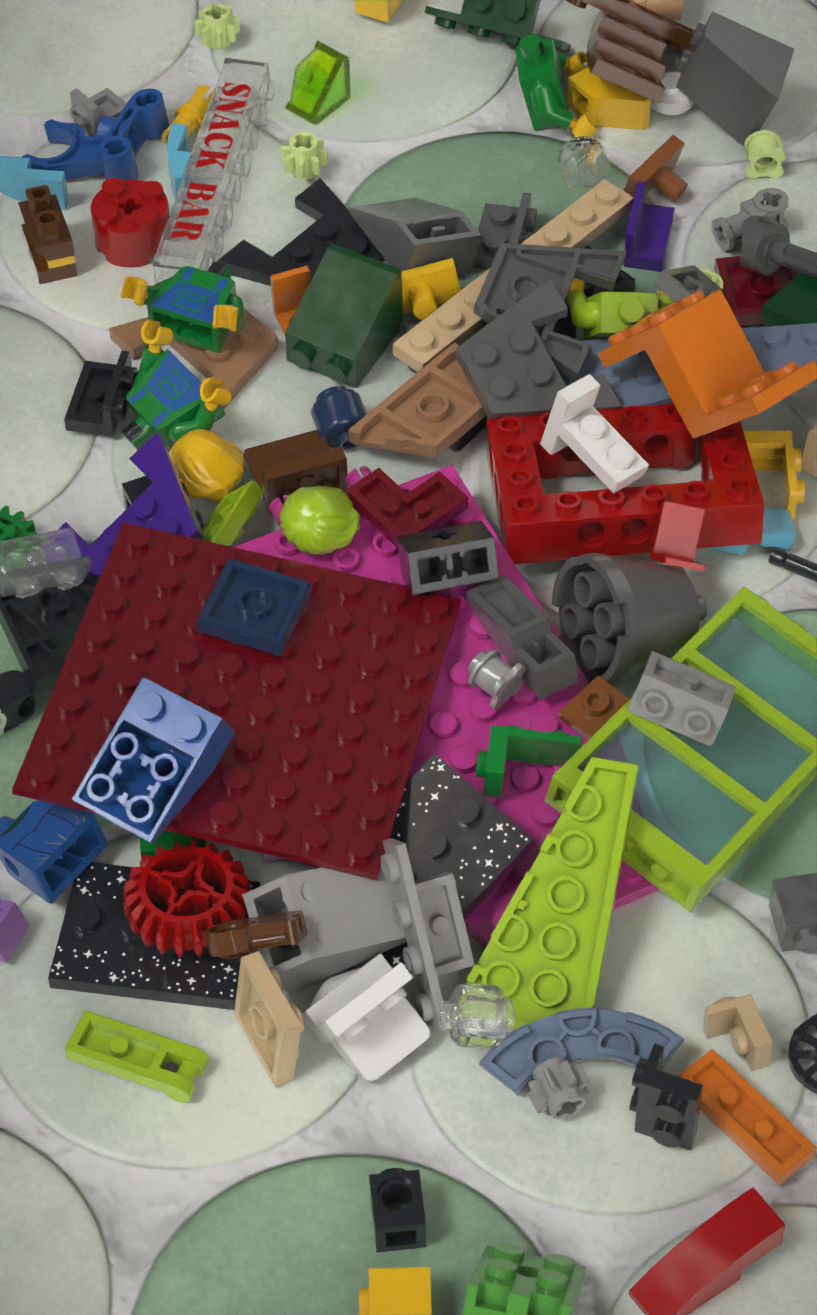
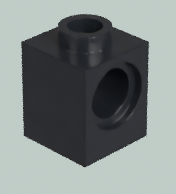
[369,1168,427,1253]

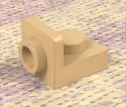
[703,994,772,1072]

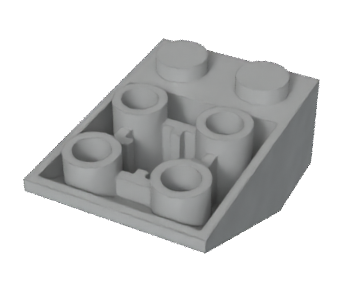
[242,853,407,994]

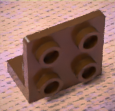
[244,430,348,514]

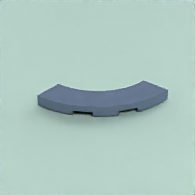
[479,1008,684,1096]

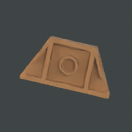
[348,342,487,458]

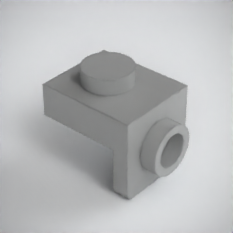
[70,88,127,136]

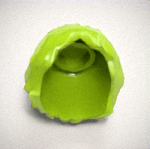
[280,486,360,555]

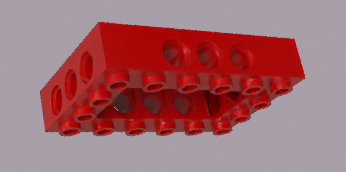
[486,402,765,564]

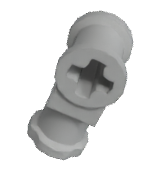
[712,188,789,251]

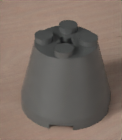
[551,553,707,685]

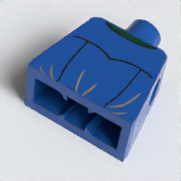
[0,800,109,904]

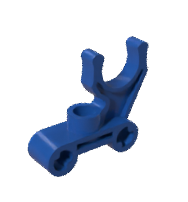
[21,89,169,180]

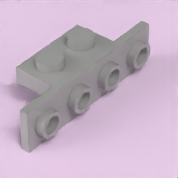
[381,838,475,1032]

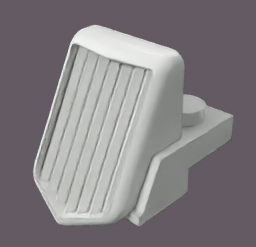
[301,953,430,1082]

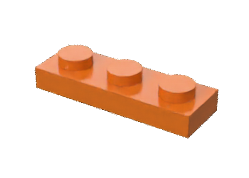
[678,1049,817,1186]

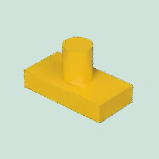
[402,258,461,320]

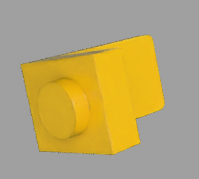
[743,430,805,519]

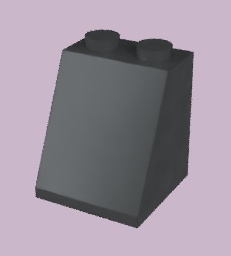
[675,11,794,146]

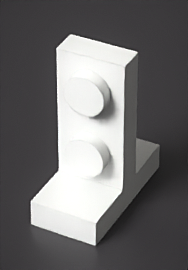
[540,374,649,494]

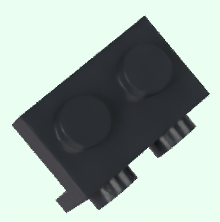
[64,350,138,437]
[629,1043,703,1150]

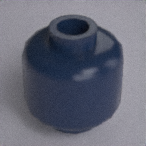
[311,386,367,450]

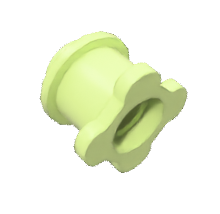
[744,130,786,179]

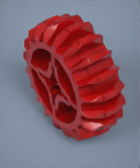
[123,838,251,958]

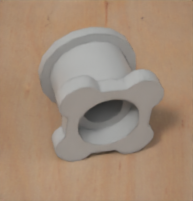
[468,649,526,710]

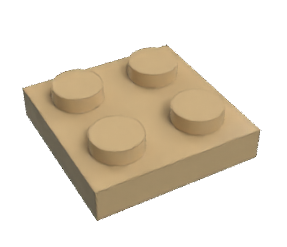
[234,951,304,1087]

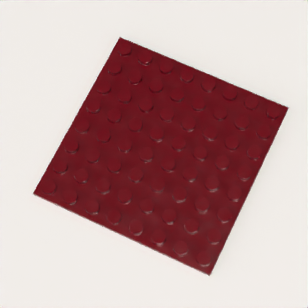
[12,522,461,880]

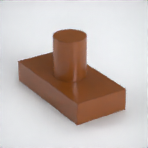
[623,135,688,202]

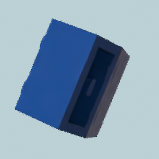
[72,677,235,844]

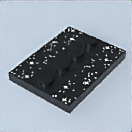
[381,754,536,969]
[48,862,261,1010]

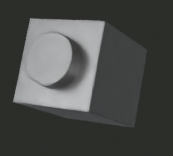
[769,873,817,952]

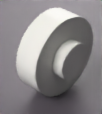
[651,72,694,115]

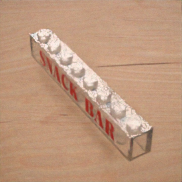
[153,58,275,284]

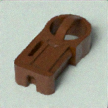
[205,910,308,959]

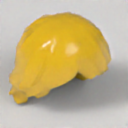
[170,429,246,504]

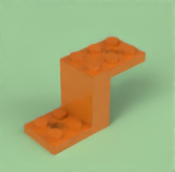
[597,289,817,439]

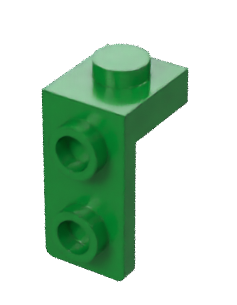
[476,725,582,798]

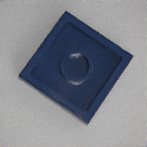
[197,558,312,656]

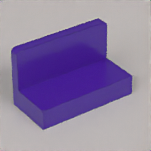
[624,181,675,272]

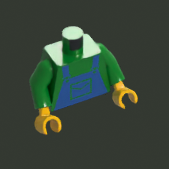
[515,34,598,141]
[120,262,246,353]
[121,320,231,450]

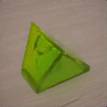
[285,40,351,125]

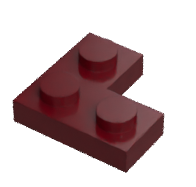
[346,468,469,548]

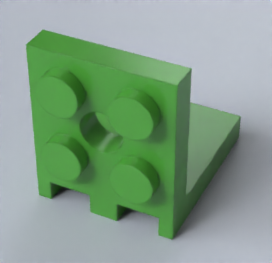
[463,1243,586,1315]

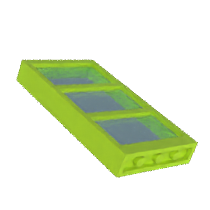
[544,586,817,912]

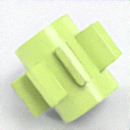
[194,3,240,50]
[280,132,328,180]

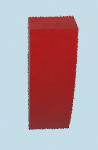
[628,1187,786,1315]

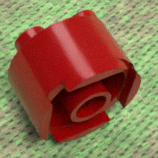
[90,178,172,268]

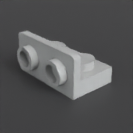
[628,651,736,746]

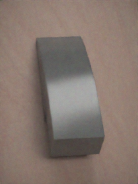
[466,574,579,700]

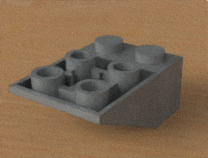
[348,198,482,275]

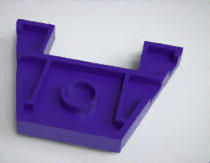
[39,432,205,578]

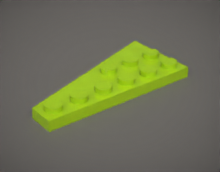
[446,757,639,1032]

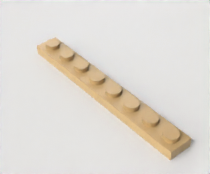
[393,179,634,372]

